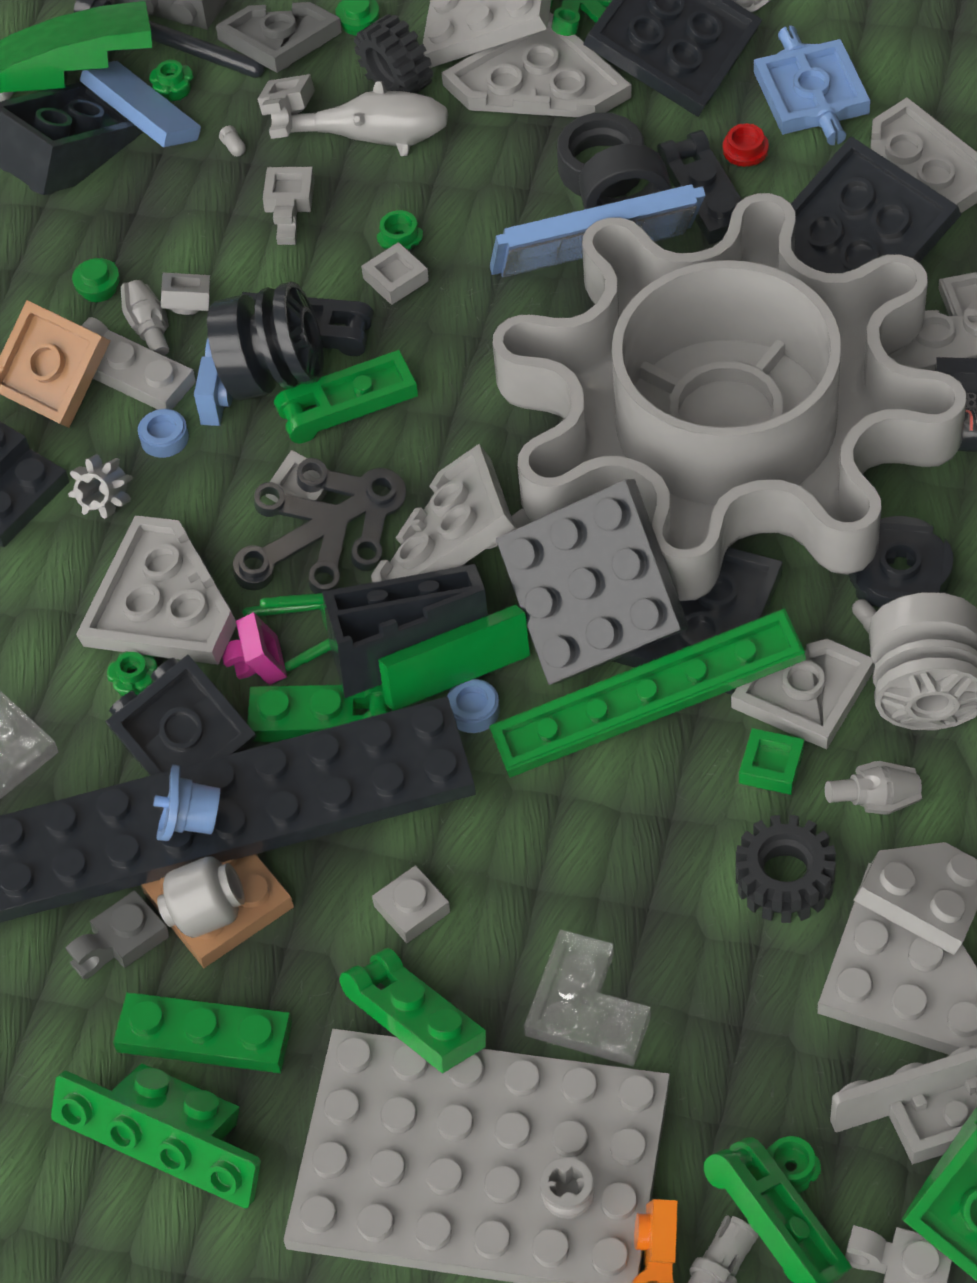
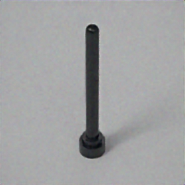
[74,0,265,78]

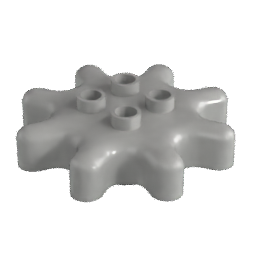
[493,193,966,601]

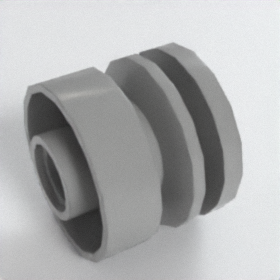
[869,592,977,730]

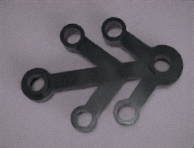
[233,458,406,594]

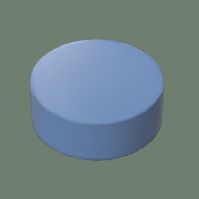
[138,409,189,458]
[447,679,500,733]

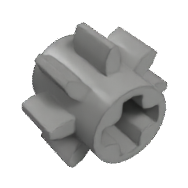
[68,454,133,519]

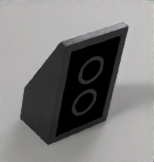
[0,82,143,195]

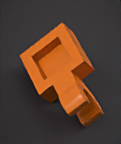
[631,1199,678,1283]

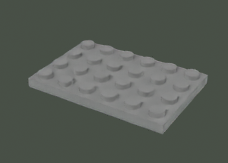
[284,1029,670,1283]

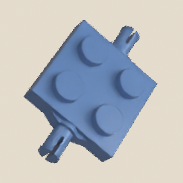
[754,26,870,145]

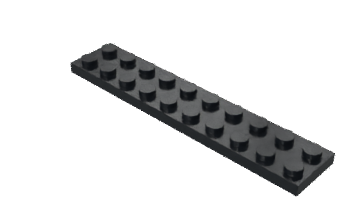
[0,696,476,923]

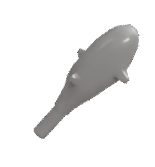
[290,81,448,156]

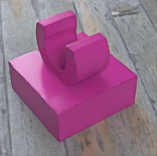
[222,612,287,685]

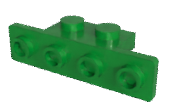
[51,1063,261,1208]

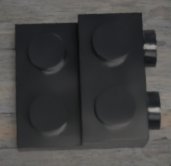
[0,421,69,547]
[105,654,256,776]

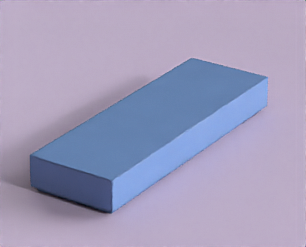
[80,61,201,148]

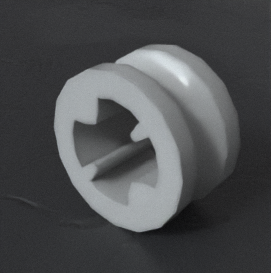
[540,1157,594,1219]

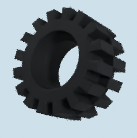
[354,14,433,94]
[736,815,836,923]

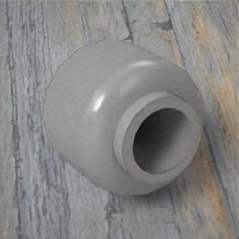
[157,856,245,938]

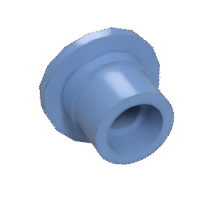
[153,764,220,841]

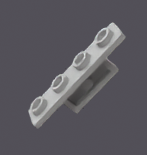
[830,1045,977,1165]

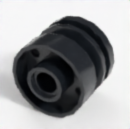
[207,281,324,401]

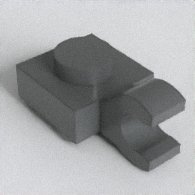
[66,890,169,980]

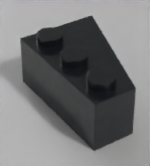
[322,564,488,698]

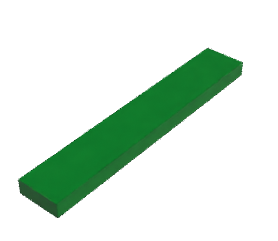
[489,608,806,778]

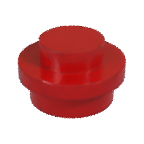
[723,123,769,167]

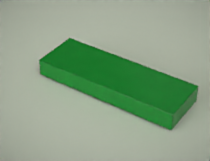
[378,605,530,711]

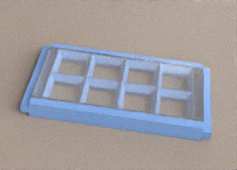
[490,184,705,277]

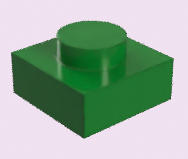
[739,728,805,795]

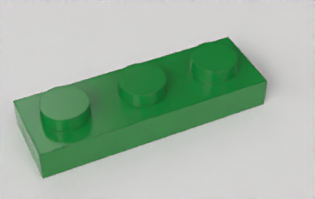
[113,992,292,1073]

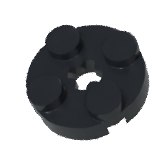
[849,516,953,608]

